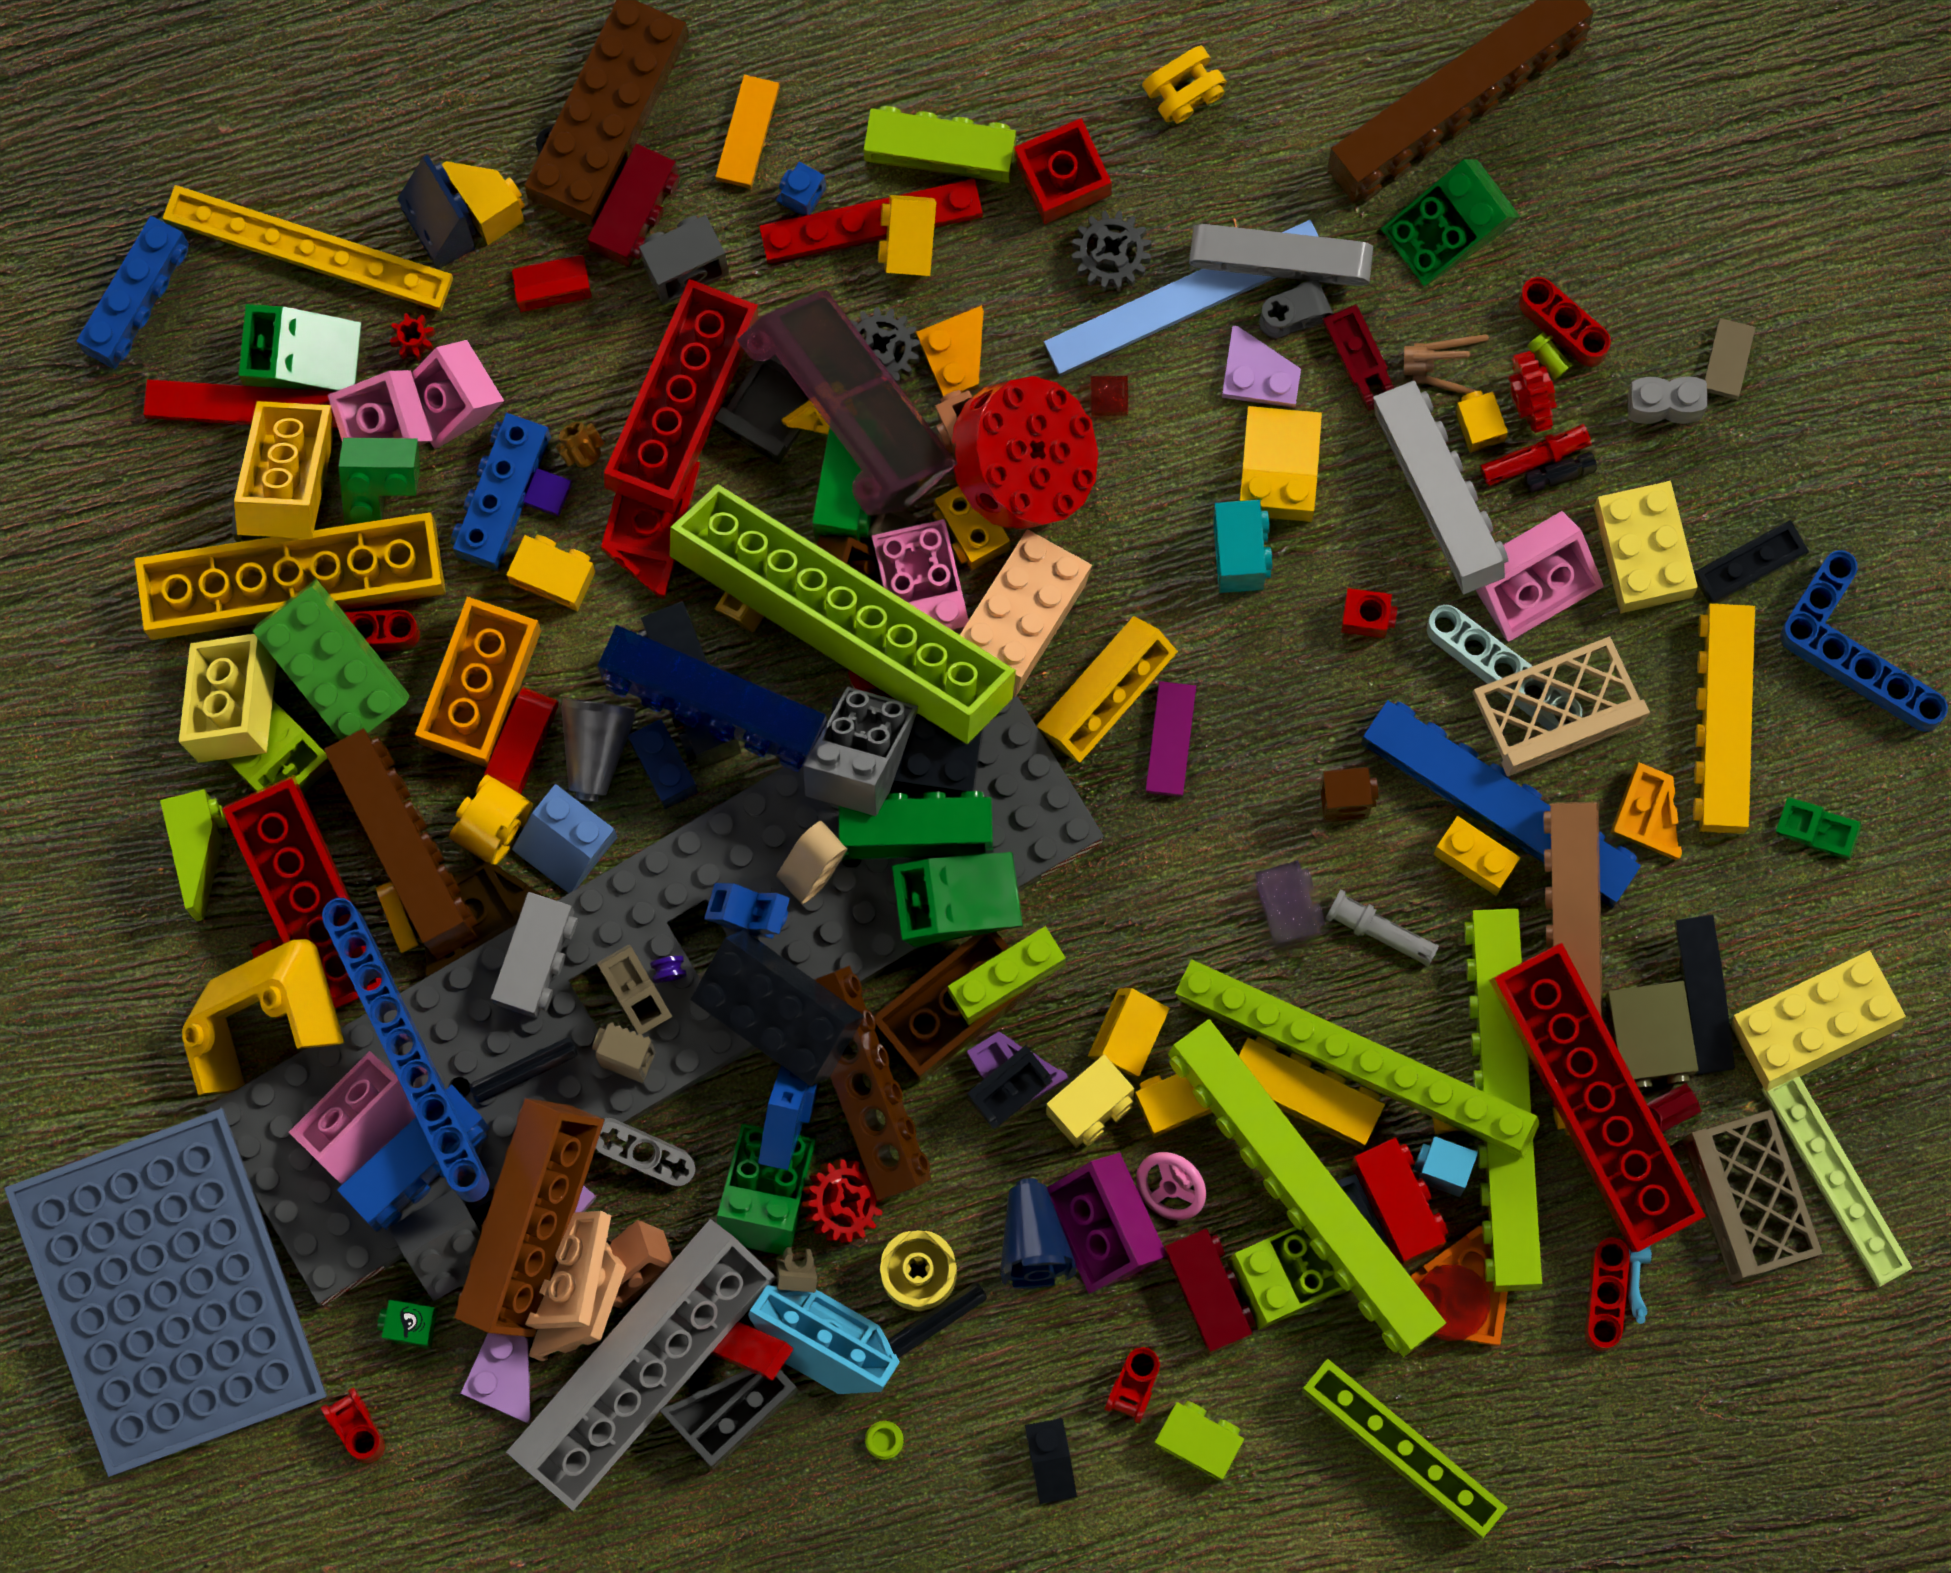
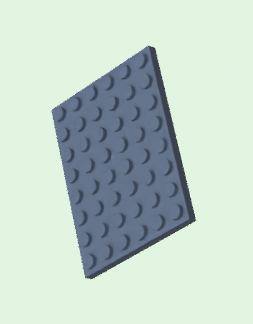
[4,1108,327,1477]

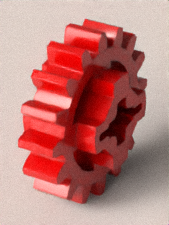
[1508,351,1557,433]
[801,1159,884,1243]

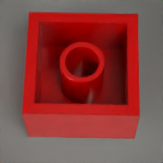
[1014,118,1112,225]

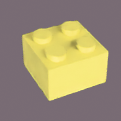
[1046,1054,1135,1148]

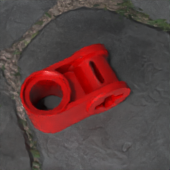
[1104,1347,1160,1424]
[320,1387,385,1463]

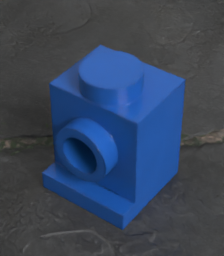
[776,161,826,216]

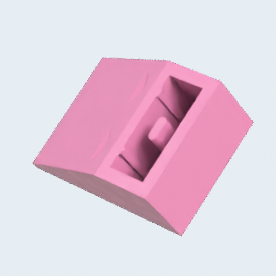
[872,519,969,635]

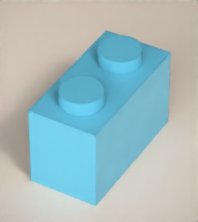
[1413,1136,1478,1197]

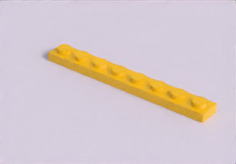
[162,185,453,312]

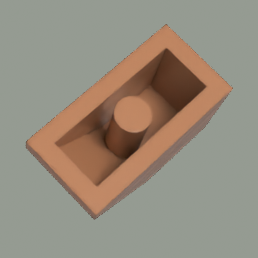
[610,1220,673,1309]

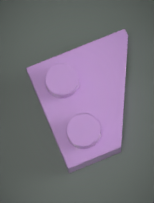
[1222,326,1301,408]

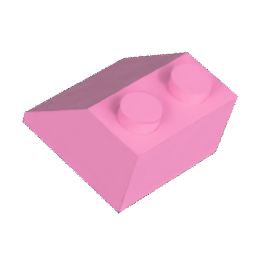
[412,340,504,449]
[328,370,433,446]

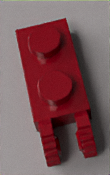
[1322,304,1394,412]

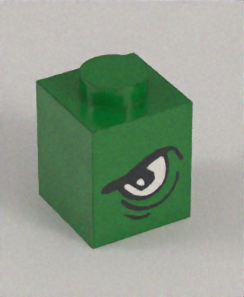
[377,1300,438,1349]

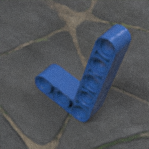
[1780,550,1948,732]

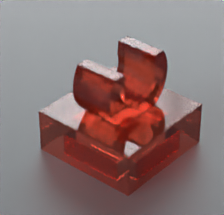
[1091,376,1128,416]

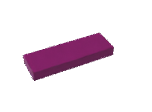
[1146,681,1196,797]

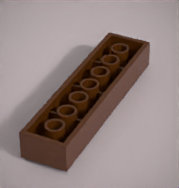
[1327,0,1594,204]

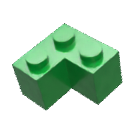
[339,438,420,524]

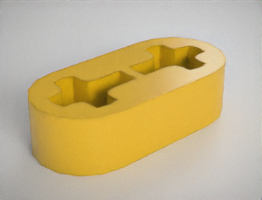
[375,882,419,953]

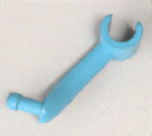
[1627,1245,1652,1324]

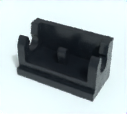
[967,1045,1053,1130]

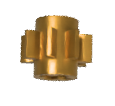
[556,422,605,468]

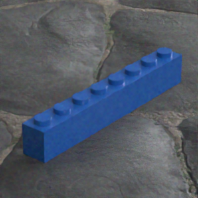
[1361,700,1641,909]

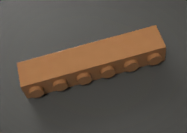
[1544,802,1603,1019]

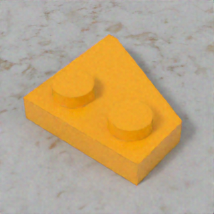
[916,305,984,397]
[1610,762,1682,860]

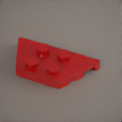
[601,462,701,599]

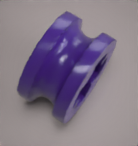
[650,956,687,983]

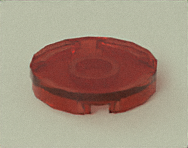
[1418,1264,1491,1342]

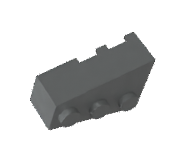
[659,1370,798,1470]

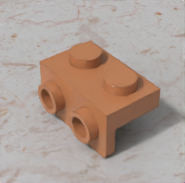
[935,390,972,458]

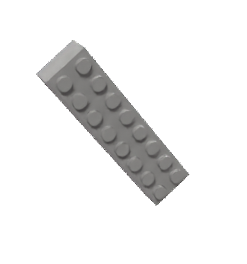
[506,1219,777,1511]

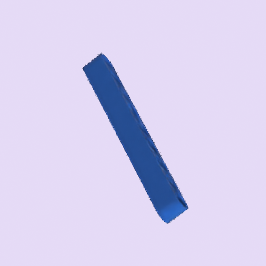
[322,898,490,1202]

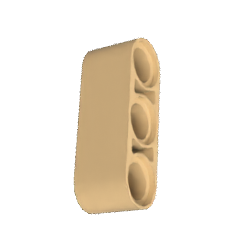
[776,821,847,904]

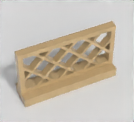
[1472,636,1650,777]

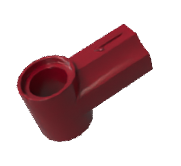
[1647,1083,1702,1133]

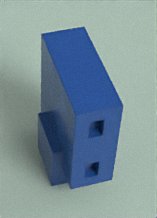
[758,1065,819,1170]

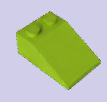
[160,789,227,922]

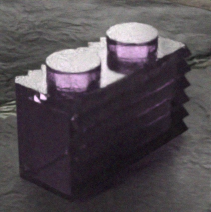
[1254,860,1325,949]

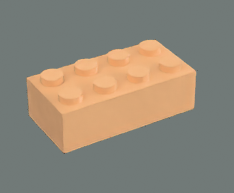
[960,529,1092,698]

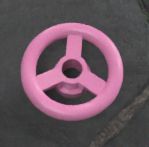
[1136,1152,1206,1221]

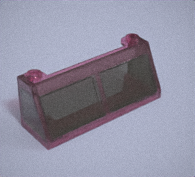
[737,290,957,515]

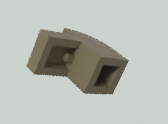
[597,944,672,1034]

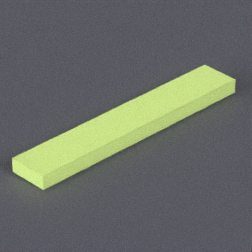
[1761,1076,1912,1288]

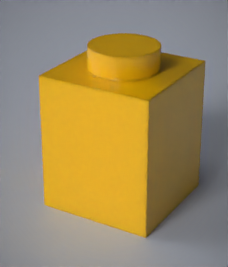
[1455,390,1508,453]

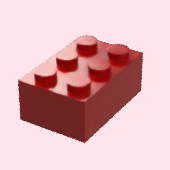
[1350,1137,1448,1268]

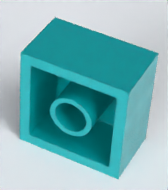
[1213,500,1273,593]

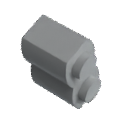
[1627,377,1707,424]

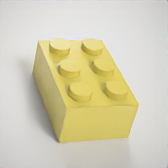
[1594,481,1698,614]
[179,634,277,763]

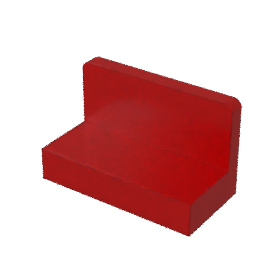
[512,255,592,313]

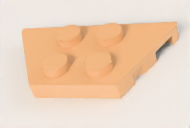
[529,1242,626,1361]

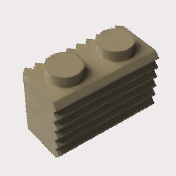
[592,1022,656,1083]

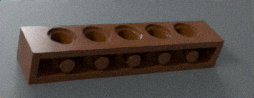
[814,965,931,1200]

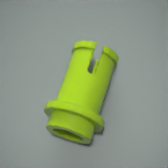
[1527,332,1573,381]

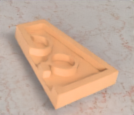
[525,1211,611,1329]

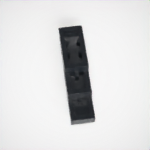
[1674,914,1735,1075]

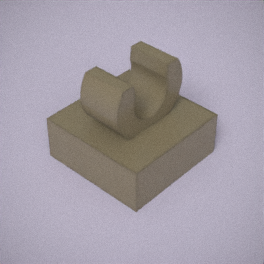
[774,1247,817,1293]

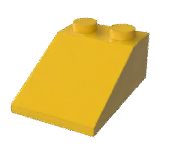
[1239,406,1322,522]

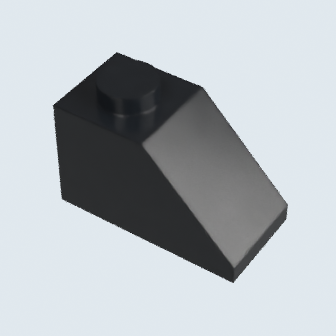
[1025,1418,1077,1504]

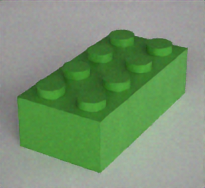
[253,578,410,740]

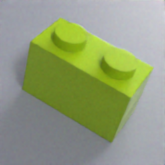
[1154,1400,1244,1482]

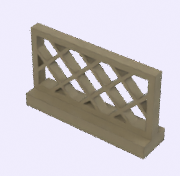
[1682,1109,1823,1284]

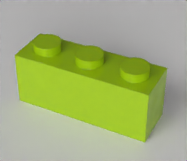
[948,926,1066,1025]

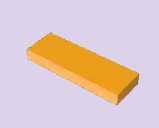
[715,74,780,189]

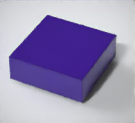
[523,468,572,517]

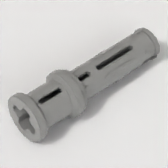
[1325,889,1439,967]

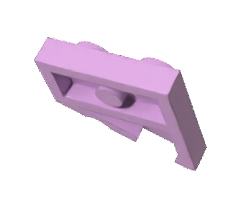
[461,1333,531,1424]

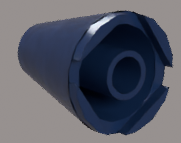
[1000,1178,1076,1289]

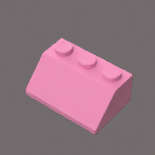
[1476,511,1604,642]
[289,1051,416,1185]

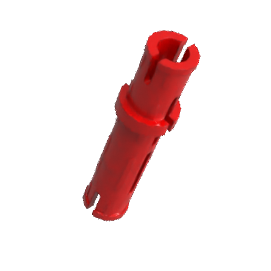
[1480,424,1592,487]

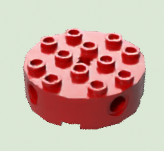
[952,376,1099,530]

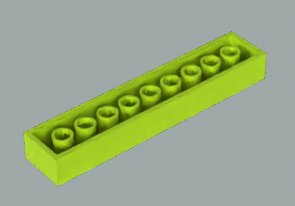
[670,484,1016,744]

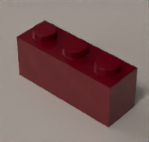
[587,143,680,268]
[1164,1228,1256,1355]

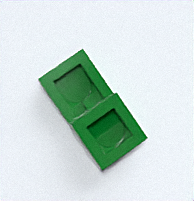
[1776,797,1862,860]

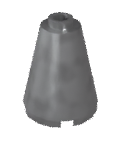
[561,698,636,802]

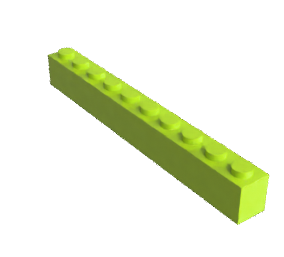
[1464,909,1542,1292]
[1175,959,1540,1159]
[1168,1019,1446,1358]

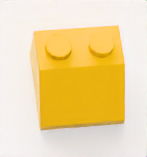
[442,161,525,245]

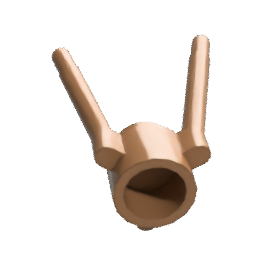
[1404,334,1489,394]

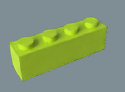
[864,106,1016,183]

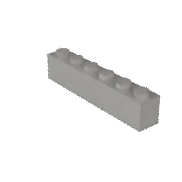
[1373,380,1508,595]

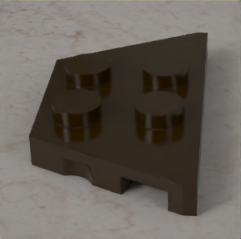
[425,860,551,976]

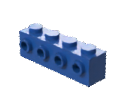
[76,215,189,370]
[450,412,551,572]

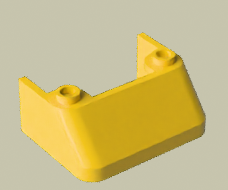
[182,939,345,1096]

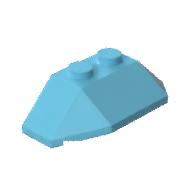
[748,1285,900,1394]

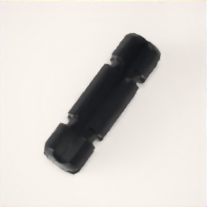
[1524,452,1597,493]

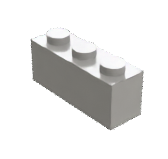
[491,892,578,1019]

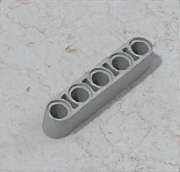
[1189,224,1373,286]

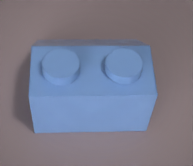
[512,784,618,894]

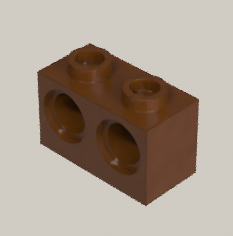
[1320,767,1379,823]

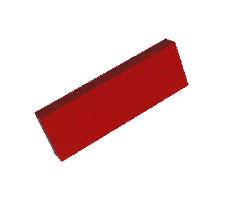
[711,1322,793,1381]

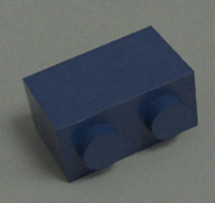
[628,719,698,809]

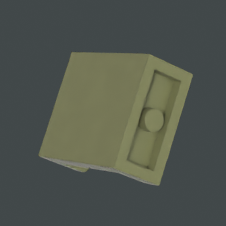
[1605,981,1698,1090]

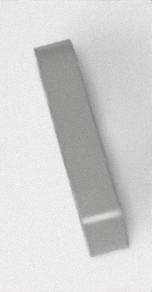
[596,1118,695,1186]

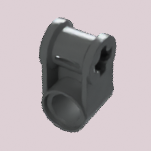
[1259,280,1333,339]

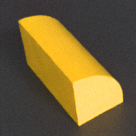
[1088,988,1170,1076]

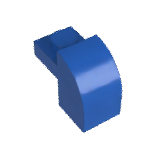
[704,883,790,939]

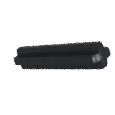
[469,1038,578,1103]
[888,1282,987,1358]

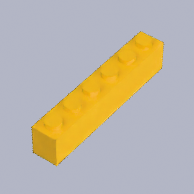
[1693,604,1755,834]

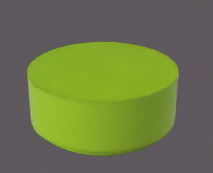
[865,1421,904,1460]

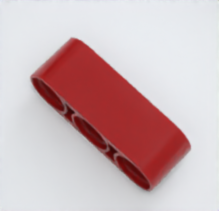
[1519,277,1611,367]
[344,610,420,652]
[483,687,559,794]
[1585,1237,1630,1352]

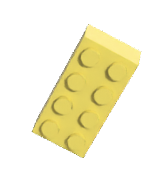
[1731,950,1906,1092]

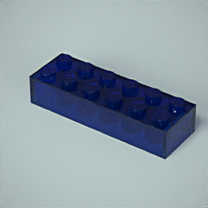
[597,625,827,772]

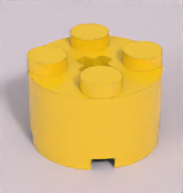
[449,774,533,865]

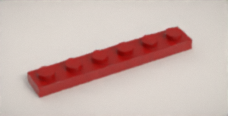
[759,179,983,264]

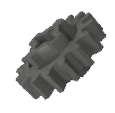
[1072,211,1151,292]
[840,307,920,389]

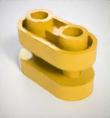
[1142,45,1227,124]

